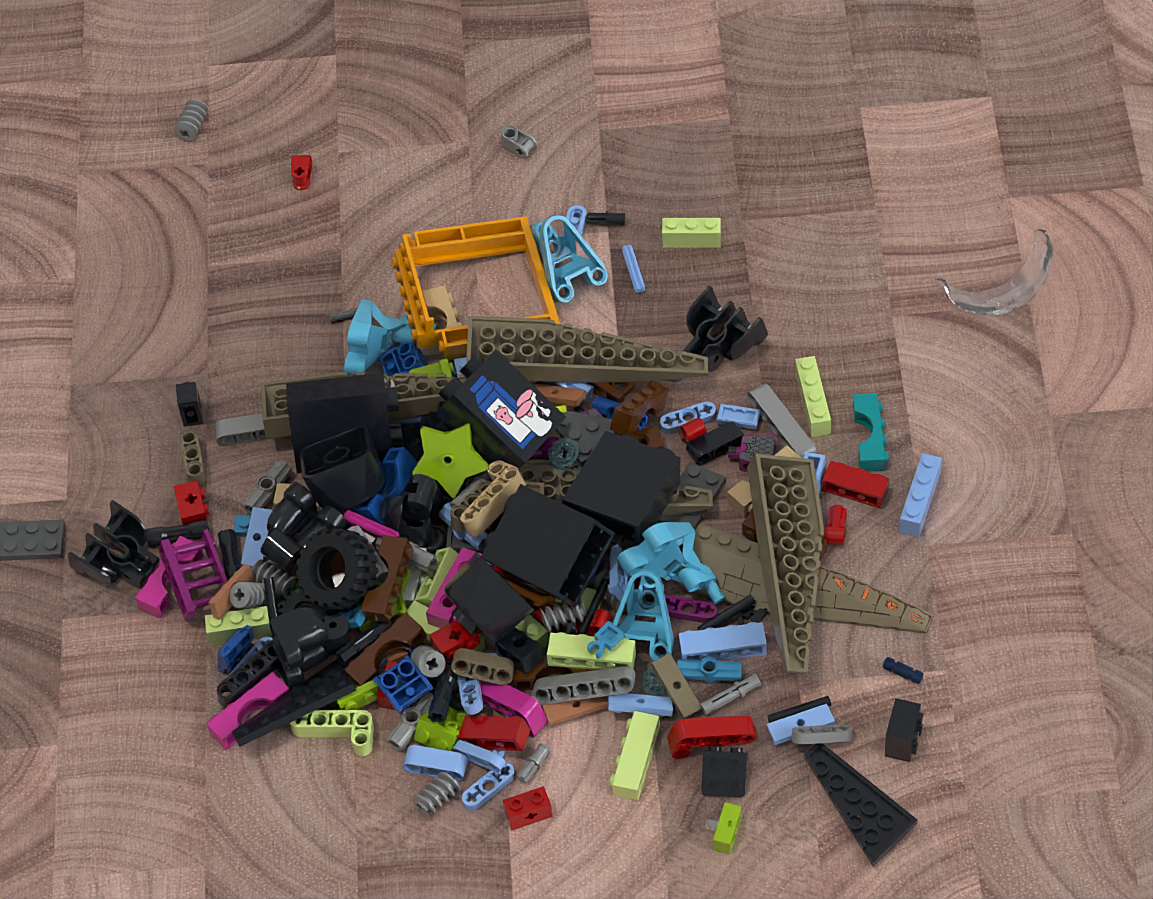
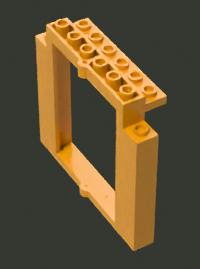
[391,216,560,360]

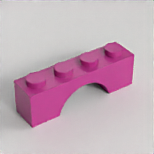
[136,536,204,619]
[207,672,289,750]

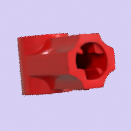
[678,417,707,442]
[823,504,847,546]

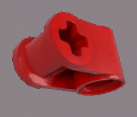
[291,155,312,190]

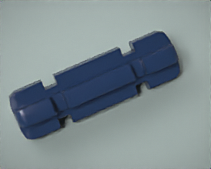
[883,657,924,684]

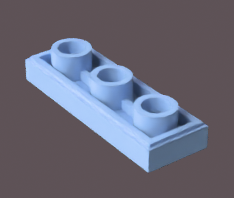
[241,507,273,568]
[607,693,673,717]
[767,704,835,745]

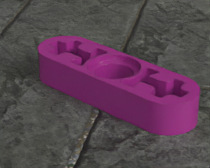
[665,595,717,623]

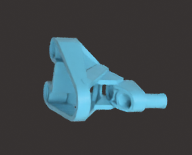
[530,215,608,303]
[343,299,437,376]
[617,522,726,605]
[613,569,674,661]

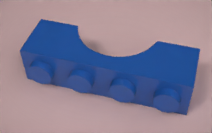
[354,447,418,525]

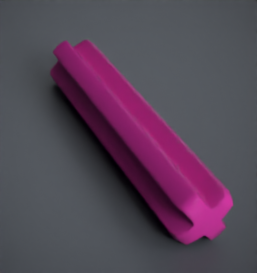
[343,510,400,539]

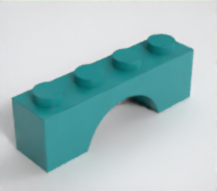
[853,393,889,472]

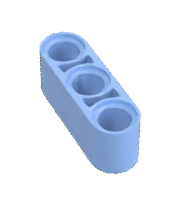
[403,745,468,781]

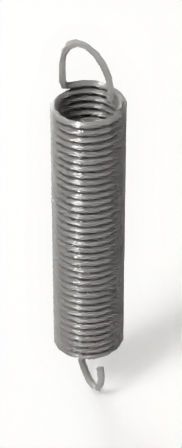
[323,307,358,323]

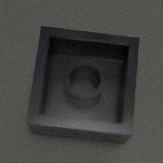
[885,698,924,762]

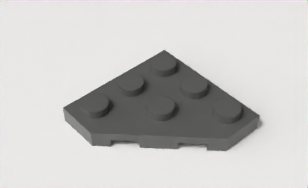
[555,411,634,467]

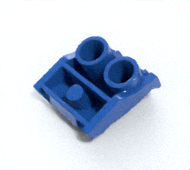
[378,341,428,376]
[217,625,254,674]
[372,655,433,713]

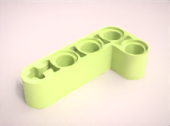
[290,710,374,756]

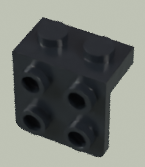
[701,746,748,797]

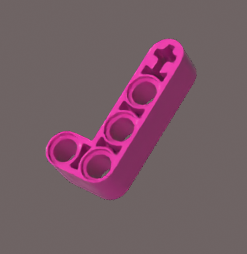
[468,680,548,738]

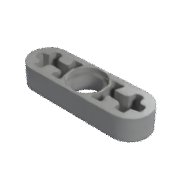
[791,724,853,744]

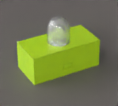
[704,802,742,854]

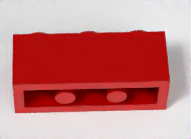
[822,461,889,509]
[458,714,530,751]

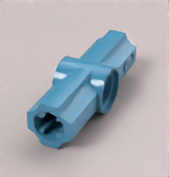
[677,657,742,684]

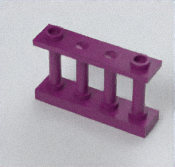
[158,529,233,621]

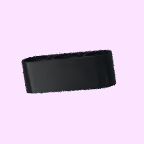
[686,421,744,466]

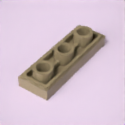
[650,653,702,719]

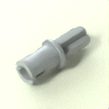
[517,743,551,783]

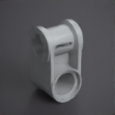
[501,125,538,159]

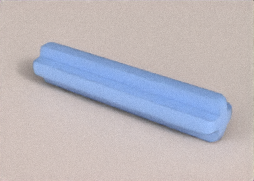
[622,245,645,294]

